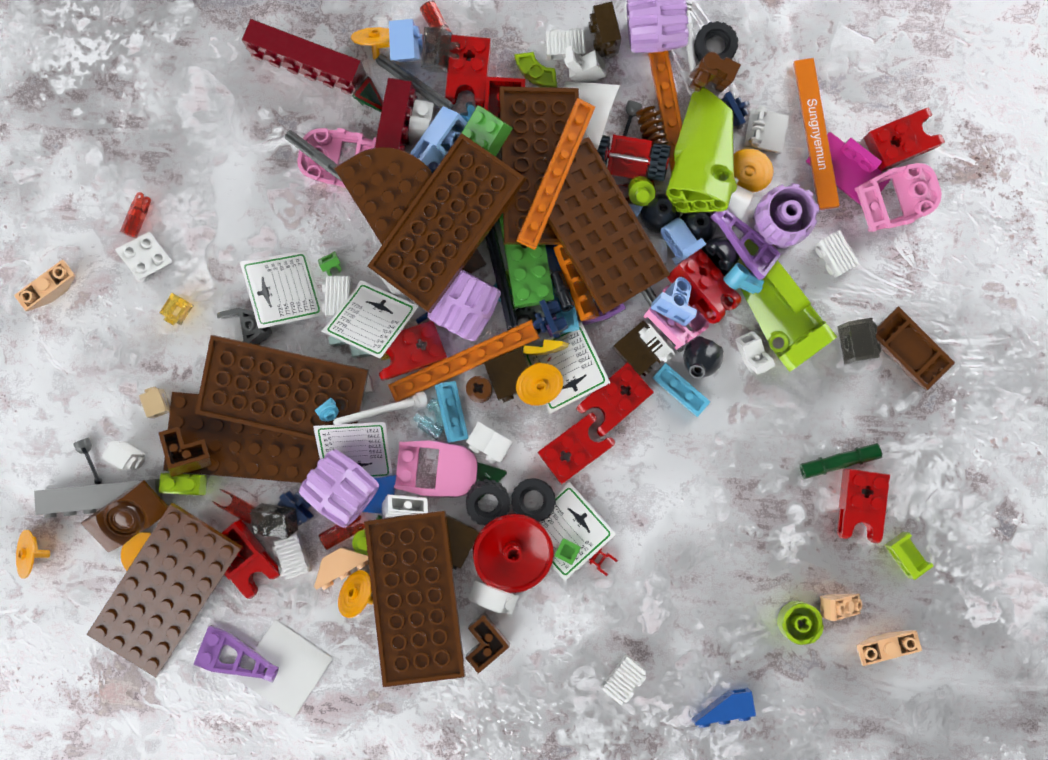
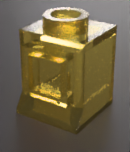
[159,293,194,326]

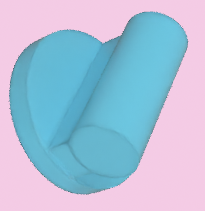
[460,102,475,122]
[315,398,339,421]

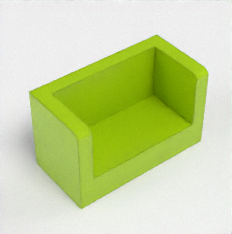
[884,531,934,580]

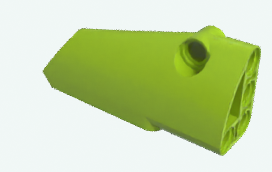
[666,87,737,213]
[738,239,837,372]

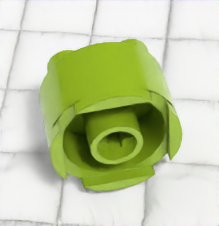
[777,601,824,645]

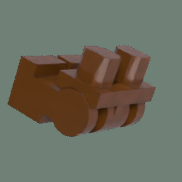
[689,52,741,92]

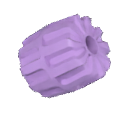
[626,0,689,53]
[752,183,819,249]
[428,270,501,341]
[299,449,379,528]

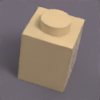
[139,387,170,419]

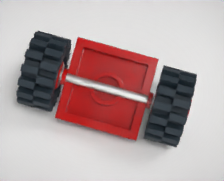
[597,134,671,182]

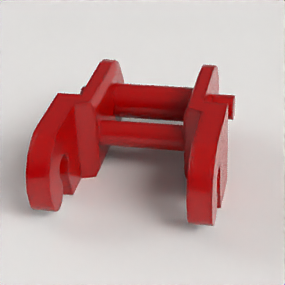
[589,548,618,576]

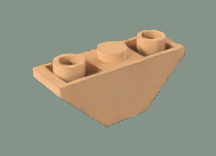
[14,259,76,311]
[314,547,369,590]
[820,594,862,621]
[856,630,922,666]

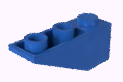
[692,687,756,728]

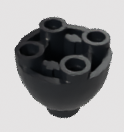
[641,194,680,233]
[680,212,717,242]
[701,237,740,276]
[683,336,724,379]

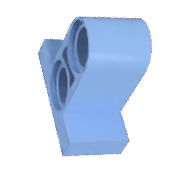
[661,218,706,265]
[650,277,697,326]

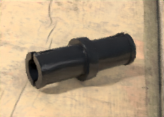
[550,271,574,312]

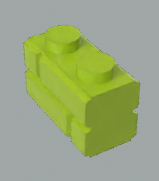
[159,473,207,495]

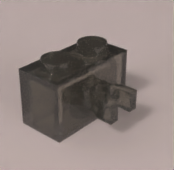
[421,27,460,73]
[250,503,298,539]

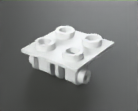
[744,106,789,153]
[115,232,172,282]
[639,323,676,363]

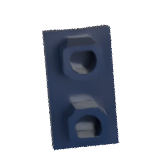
[721,91,750,130]
[533,299,568,339]
[276,490,314,527]

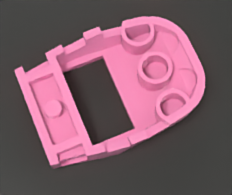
[297,128,376,188]
[855,163,942,232]
[643,285,716,350]
[394,440,478,499]

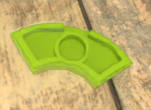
[514,52,558,88]

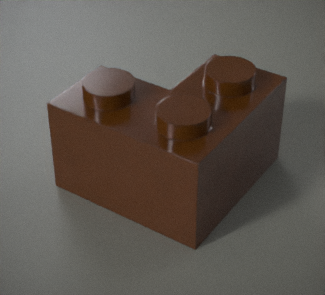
[158,427,212,477]
[465,612,510,674]

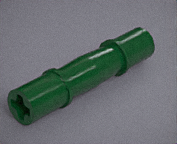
[799,443,882,479]

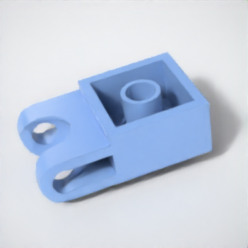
[410,106,467,174]

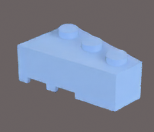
[389,19,428,62]

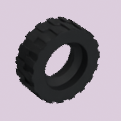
[694,21,739,62]
[511,478,556,522]
[466,479,510,526]

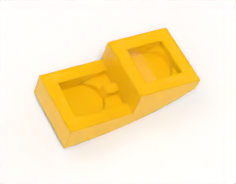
[523,339,569,355]

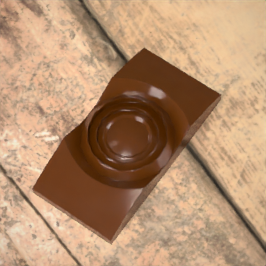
[870,306,955,391]
[81,480,169,552]

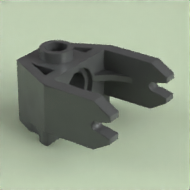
[217,308,272,345]

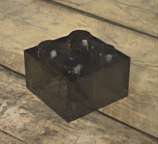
[837,318,881,365]

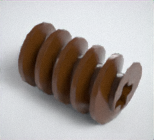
[636,106,669,151]
[466,376,492,403]

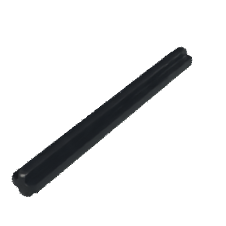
[486,224,518,329]

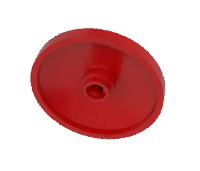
[473,514,554,593]

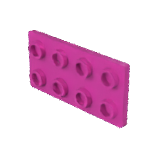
[806,132,891,205]

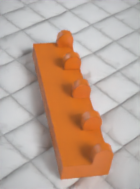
[553,245,599,321]

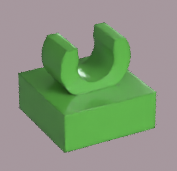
[318,251,342,276]
[554,538,581,565]

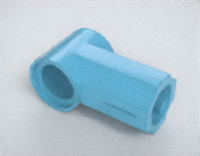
[723,263,764,294]

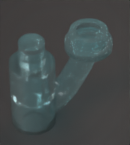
[413,398,445,440]

